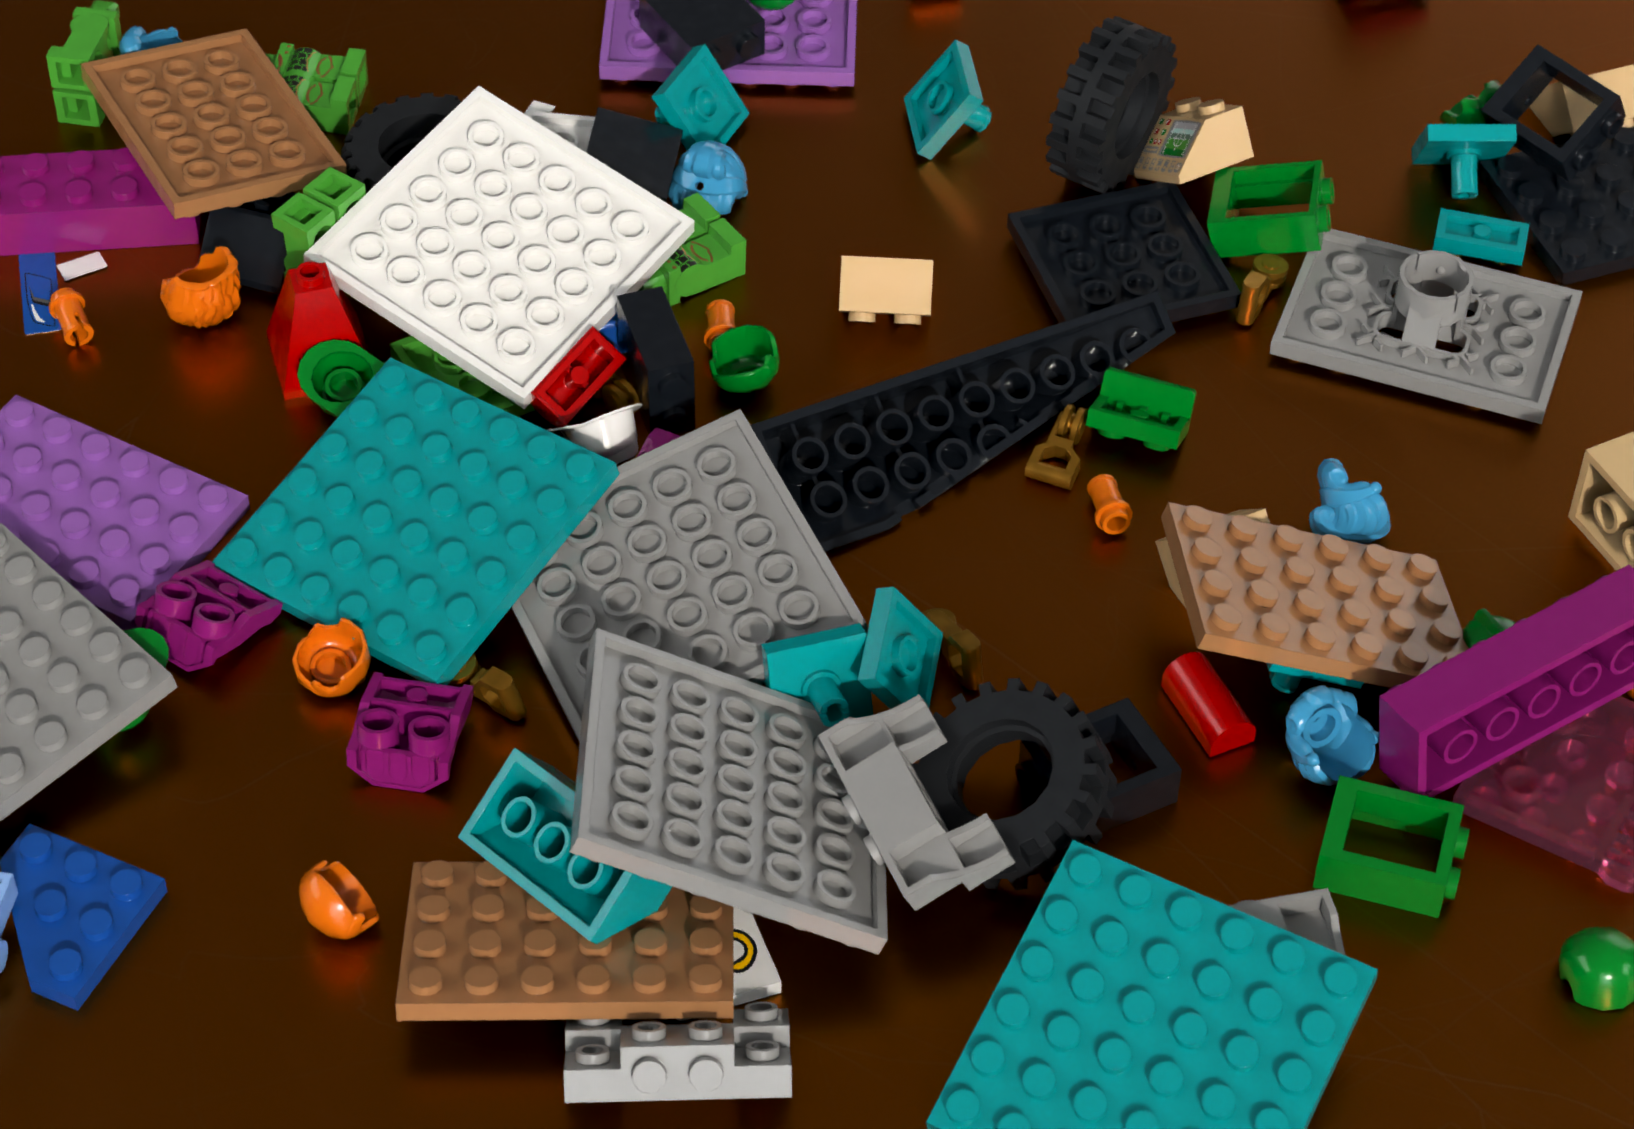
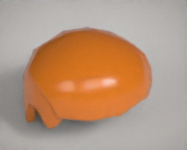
[292,617,371,697]
[299,860,380,940]

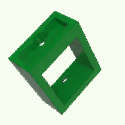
[1207,160,1335,258]
[1313,775,1470,918]

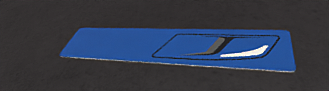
[18,252,61,335]

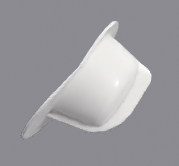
[547,403,642,465]

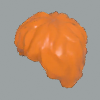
[160,246,242,329]

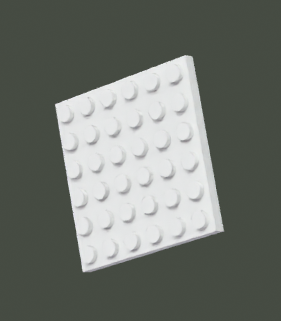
[303,86,695,409]

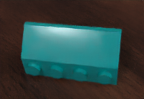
[458,747,673,944]

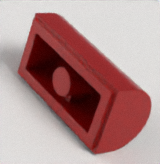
[530,326,627,427]
[1161,652,1256,757]

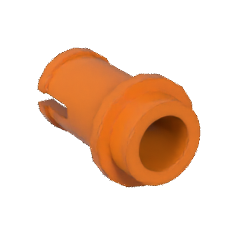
[48,288,94,346]
[704,299,735,352]
[1087,474,1133,535]

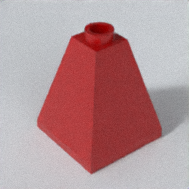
[266,262,369,400]

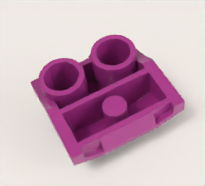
[135,560,283,672]
[346,672,474,793]

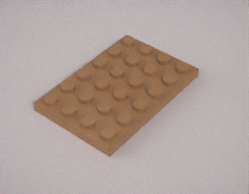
[81,28,347,219]
[1161,502,1469,688]
[395,860,734,1021]

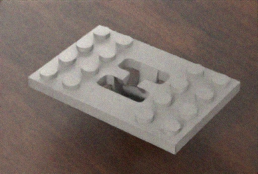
[1269,229,1583,424]

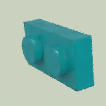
[1432,208,1530,266]

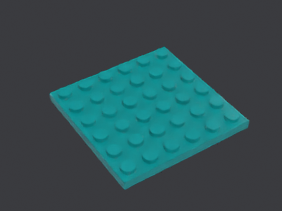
[212,357,619,685]
[926,840,1378,1129]

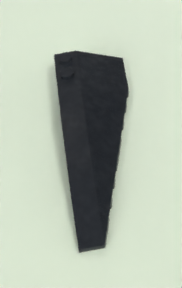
[750,291,1176,553]

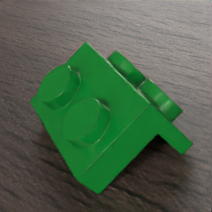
[1085,367,1197,451]

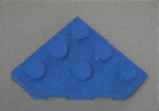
[0,823,167,1011]

